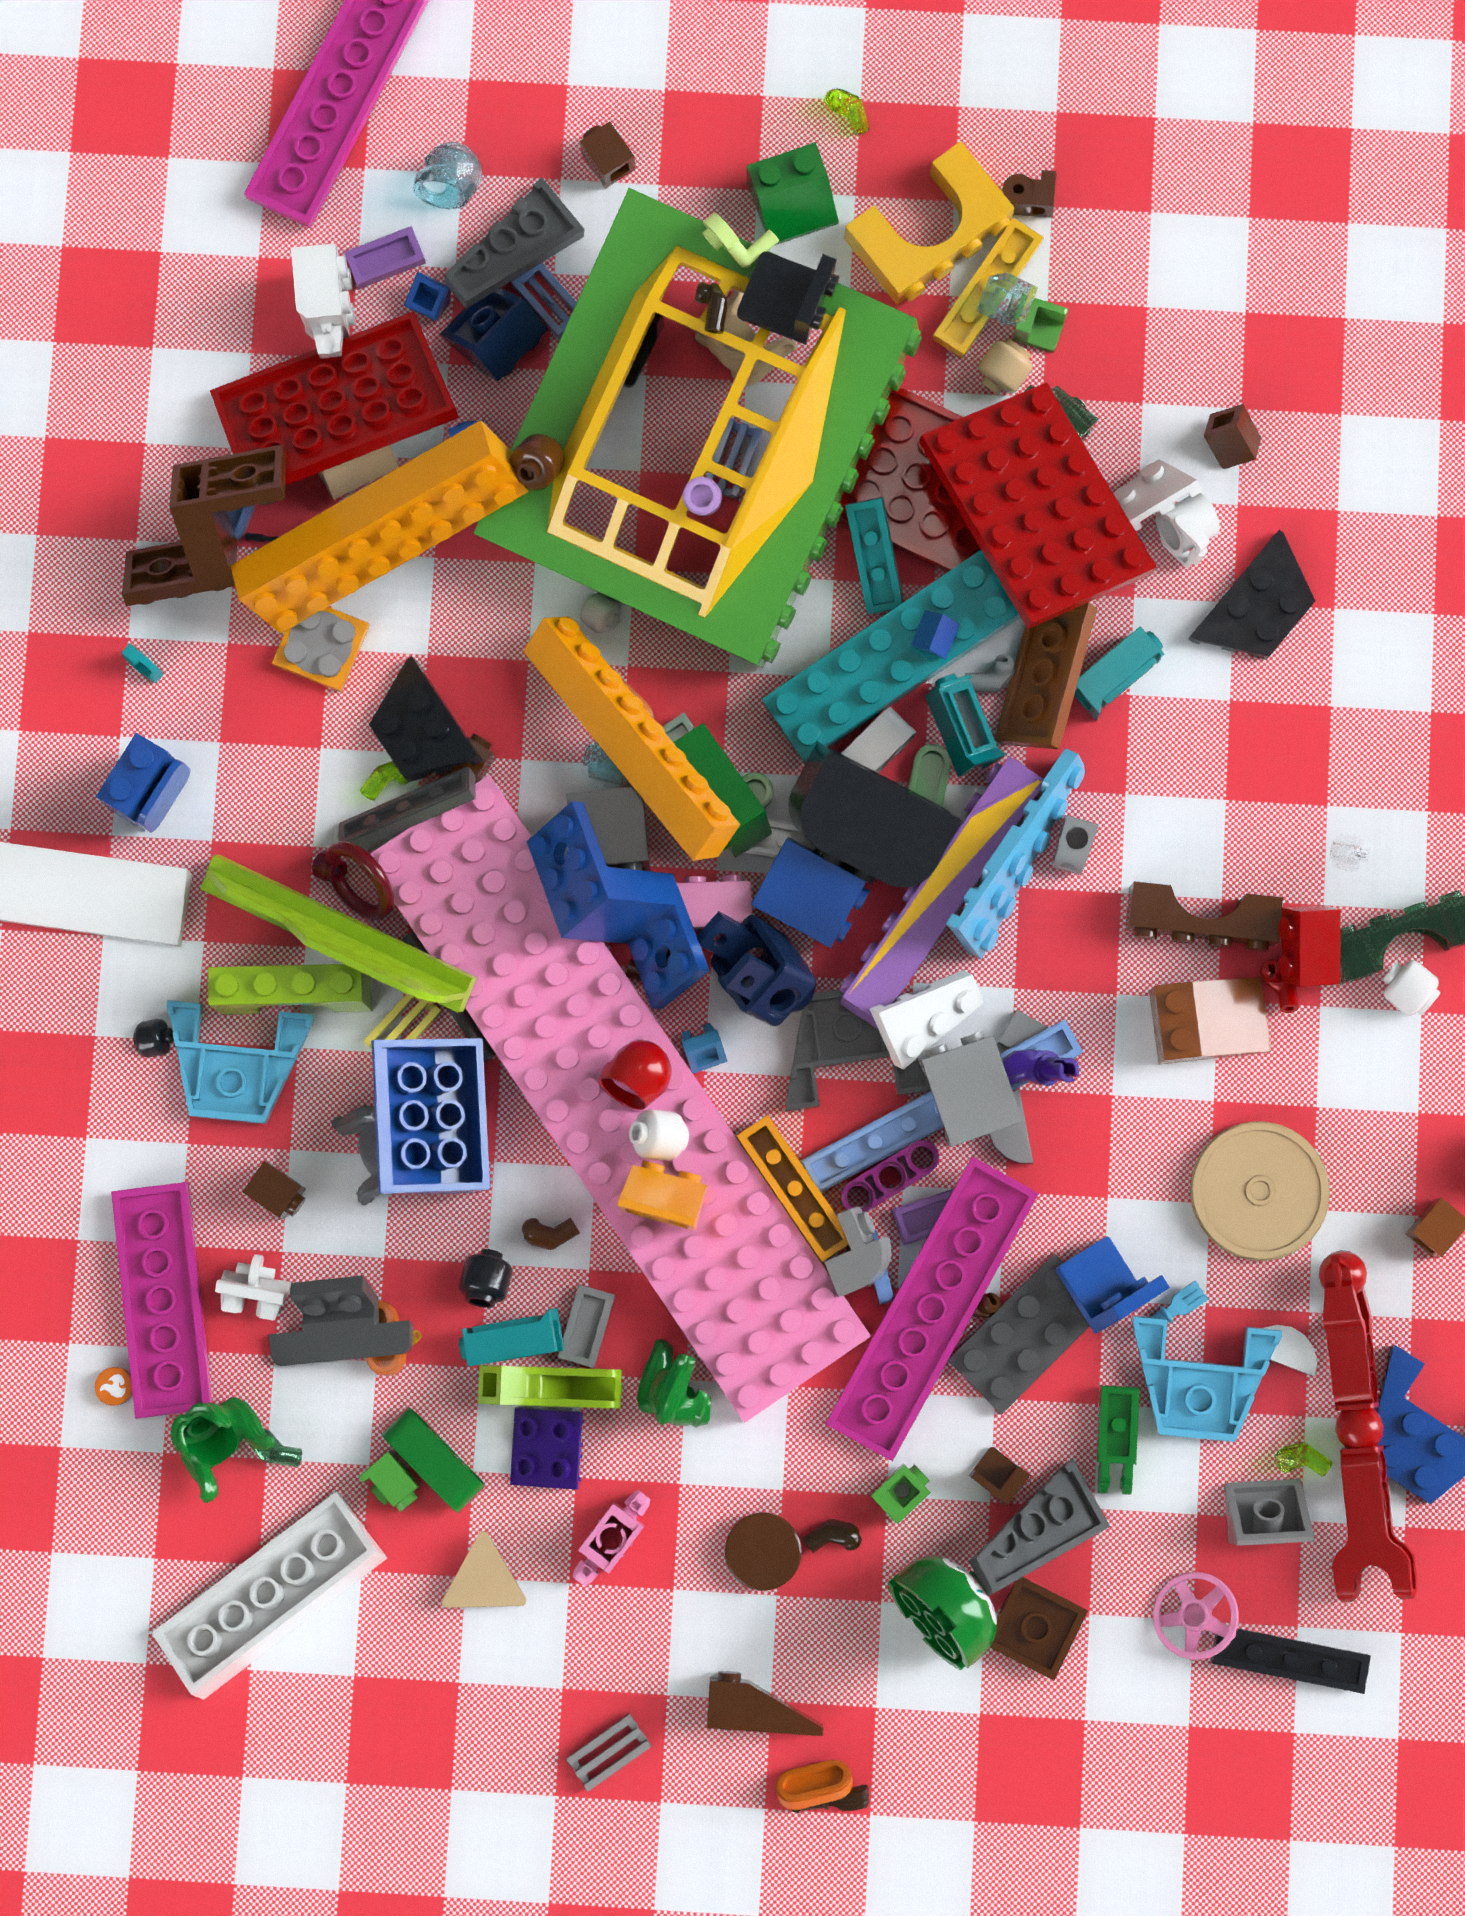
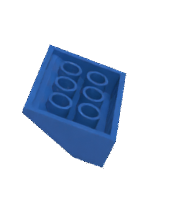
[371,1038,490,1194]

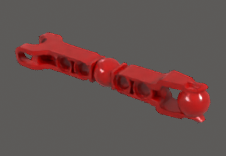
[1319,1250,1417,1603]

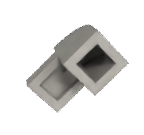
[824,1206,891,1297]

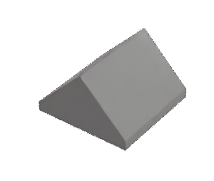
[1224,1479,1314,1546]

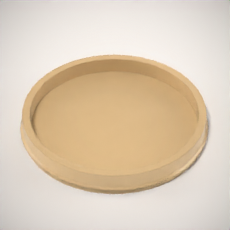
[1190,1121,1330,1261]

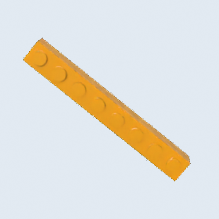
[523,616,740,861]

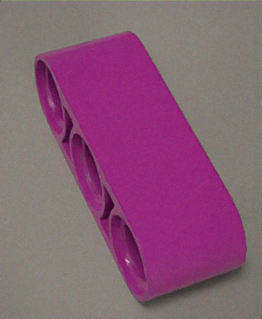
[840,1140,939,1212]

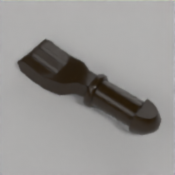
[791,1785,870,1813]

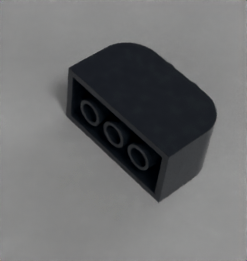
[788,741,962,887]

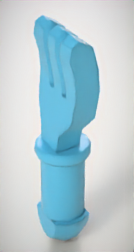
[1151,1280,1208,1323]

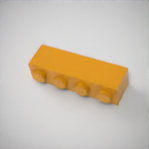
[736,1115,849,1263]

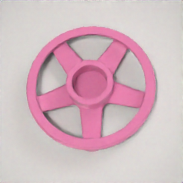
[1153,1572,1239,1660]

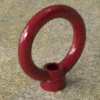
[312,841,394,920]

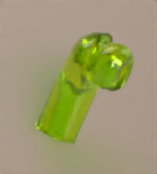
[824,89,870,135]
[1275,1442,1333,1477]

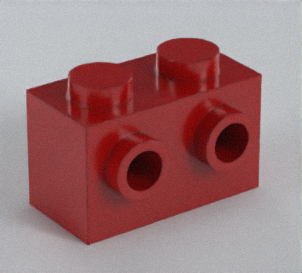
[1278,905,1341,987]

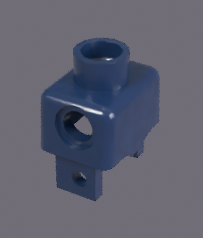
[697,911,816,1026]

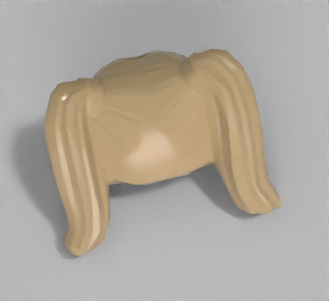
[695,289,798,386]

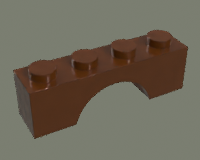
[1125,881,1284,952]

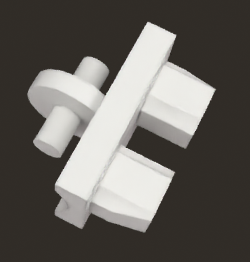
[215,1254,291,1320]

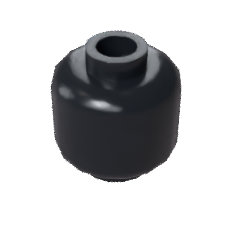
[459,1249,513,1308]

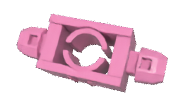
[573,1490,650,1586]

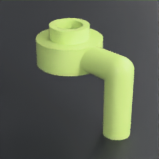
[702,212,779,268]

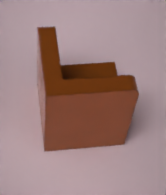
[1405,1198,1465,1258]

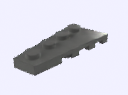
[444,177,585,309]
[969,1459,1110,1596]

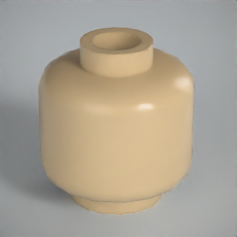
[978,338,1033,395]

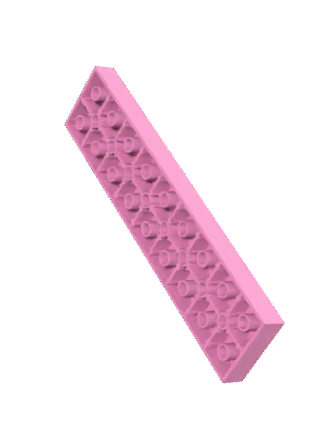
[370,775,871,1423]

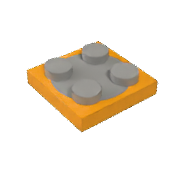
[272,607,370,693]

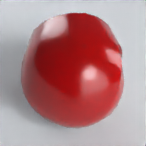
[598,1040,671,1110]

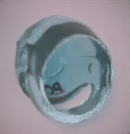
[413,142,482,209]

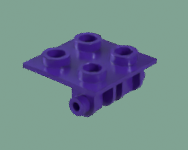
[510,1408,585,1490]

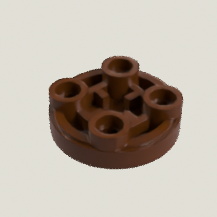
[725,1512,801,1591]

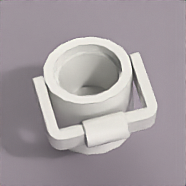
[1156,493,1220,568]

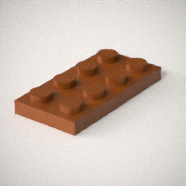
[994,603,1098,749]

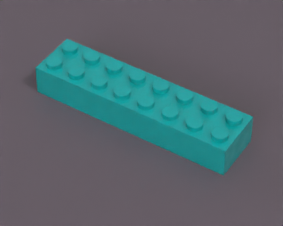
[762,550,1021,765]

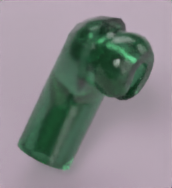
[249,1428,302,1467]

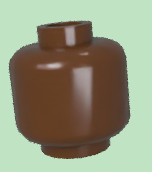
[509,434,565,490]

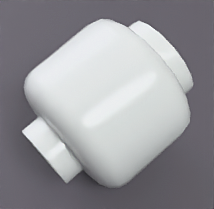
[1382,960,1441,1016]
[629,1109,689,1161]

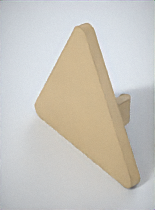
[442,1531,527,1608]

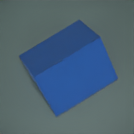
[404,272,451,321]
[911,610,960,660]

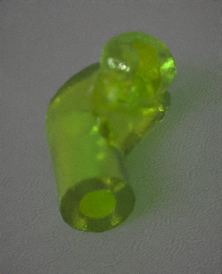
[360,761,409,801]

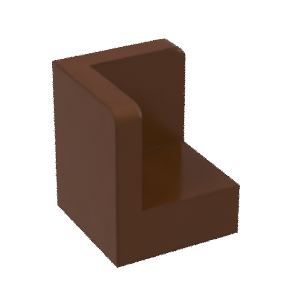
[1204,404,1261,469]
[968,1447,1031,1506]

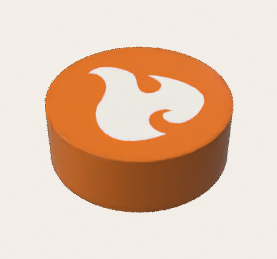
[95,1367,133,1406]

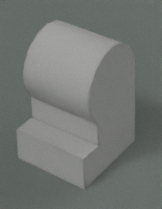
[1052,815,1099,875]

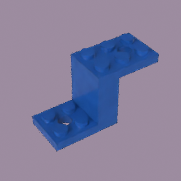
[527,801,710,1009]

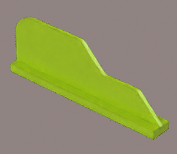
[200,854,477,1013]

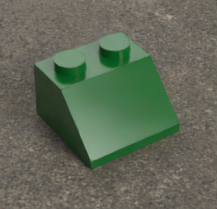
[746,142,839,246]

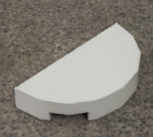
[1242,1325,1317,1377]

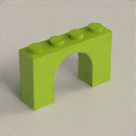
[208,964,372,1015]

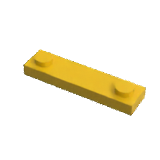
[933,218,1044,359]

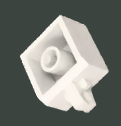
[291,243,355,358]

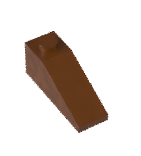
[707,1671,823,1736]

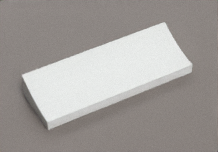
[0,842,193,947]
[152,1491,388,1700]

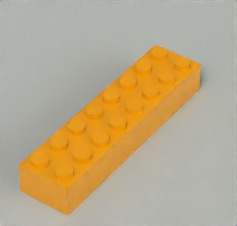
[231,420,529,634]

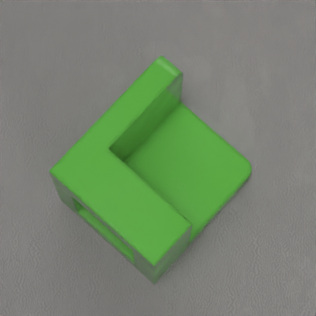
[1013,295,1068,353]

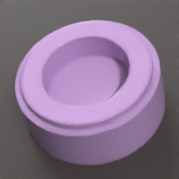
[683,477,722,516]

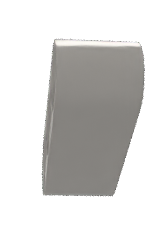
[841,707,917,773]

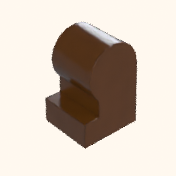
[1002,170,1056,217]

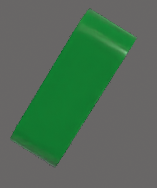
[381,1407,485,1513]

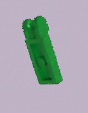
[1096,1385,1140,1495]

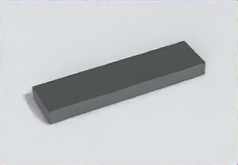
[338,767,476,848]

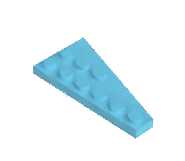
[946,748,1085,960]

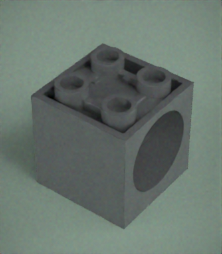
[566,787,651,871]

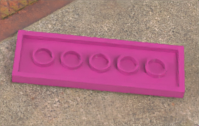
[111,1182,213,1419]

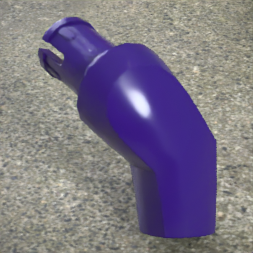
[1002,1050,1080,1086]

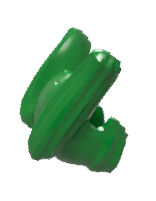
[637,1339,711,1427]
[171,1397,275,1503]

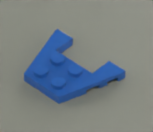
[1377,1345,1465,1504]

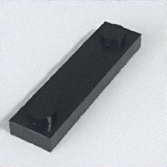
[1210,1626,1371,1694]

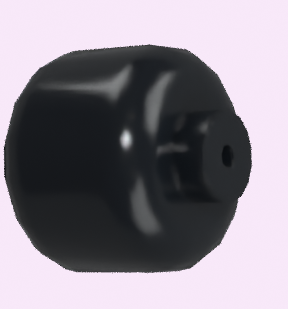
[133,1019,174,1057]

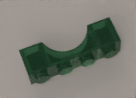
[1340,890,1465,986]

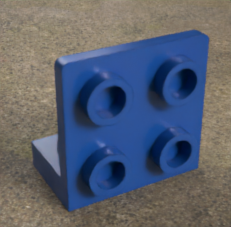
[1056,1236,1170,1334]

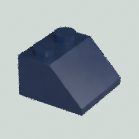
[440,288,548,381]

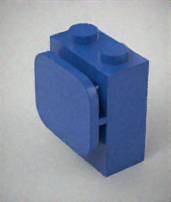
[96,733,191,833]
[751,837,870,948]

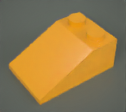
[617,1160,707,1231]

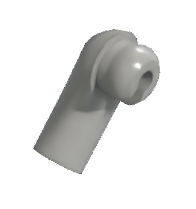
[965,654,1015,692]

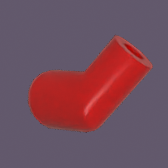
[1260,959,1299,1013]

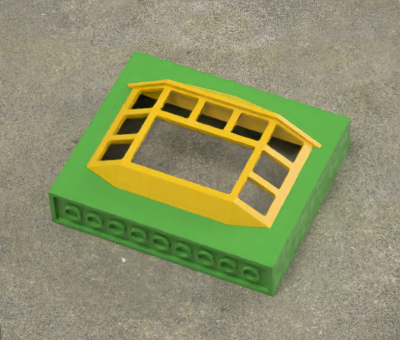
[473,188,922,668]

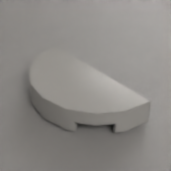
[989,1089,1033,1164]

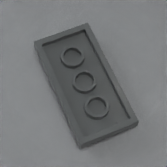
[948,1253,1090,1415]

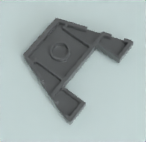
[785,990,931,1112]

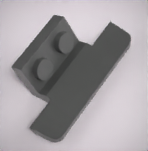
[268,1275,413,1366]

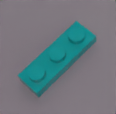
[845,497,904,615]

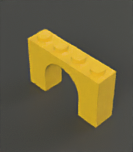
[844,141,1015,305]

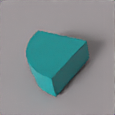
[121,643,164,683]

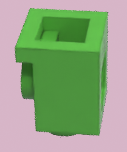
[359,1451,421,1512]
[870,1464,931,1525]

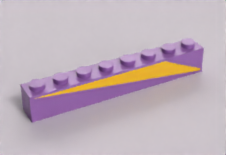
[839,756,1044,1029]

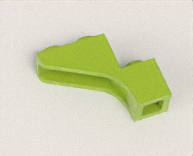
[478,1365,622,1409]

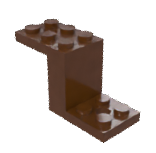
[122,444,286,606]

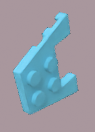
[167,1000,315,1124]
[1131,1315,1282,1442]

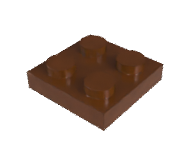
[990,1577,1088,1680]

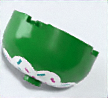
[888,1555,997,1670]

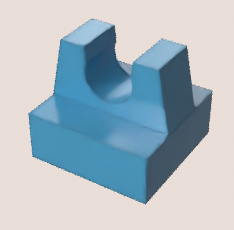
[681,1023,728,1074]

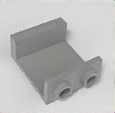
[918,1031,1023,1147]

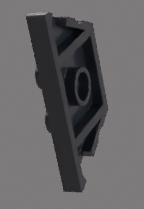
[1189,530,1315,660]
[369,656,483,782]

